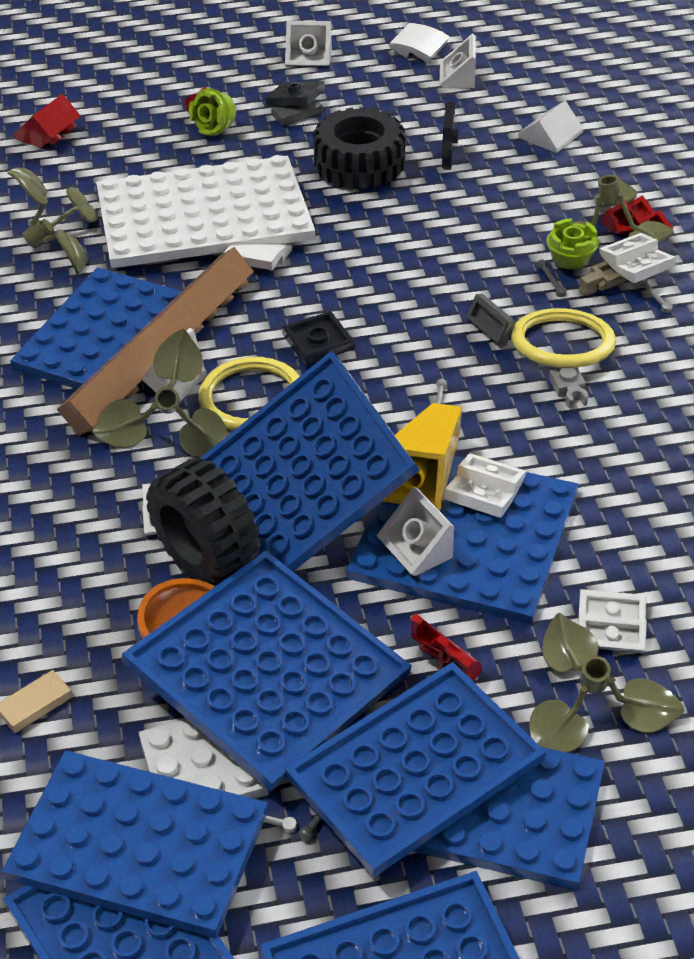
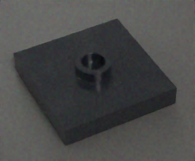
[265,81,325,107]
[442,102,459,170]
[282,311,355,366]

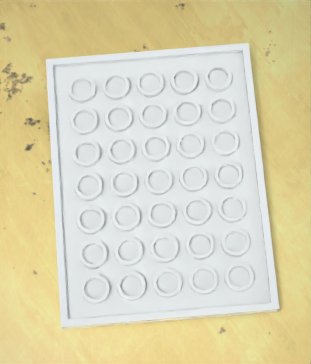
[96,155,316,268]

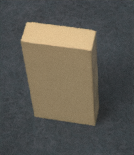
[0,670,73,733]

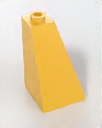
[382,403,462,510]

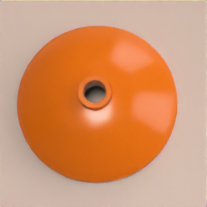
[137,578,215,638]

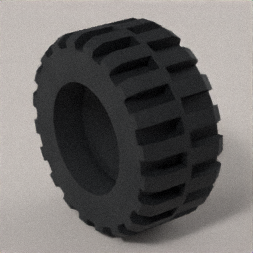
[313,107,406,190]
[146,458,260,586]

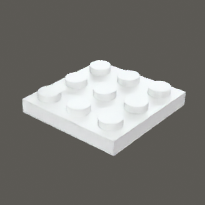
[138,719,269,799]

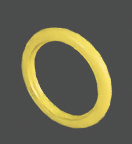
[511,308,616,368]
[198,357,300,431]

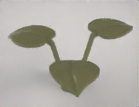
[7,167,98,274]
[573,175,674,243]
[93,329,228,458]
[529,613,685,753]

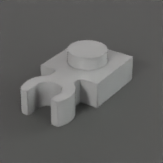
[549,367,588,409]

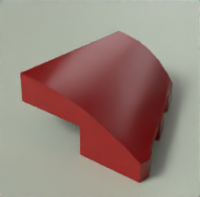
[600,195,673,234]
[410,613,482,681]

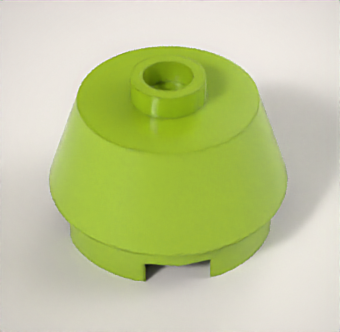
[189,88,236,136]
[546,218,599,269]

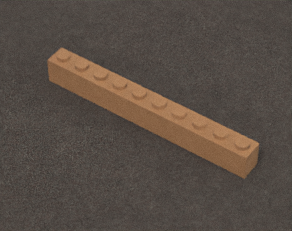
[56,247,254,435]

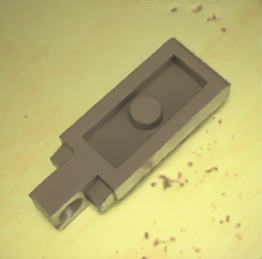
[578,261,627,296]

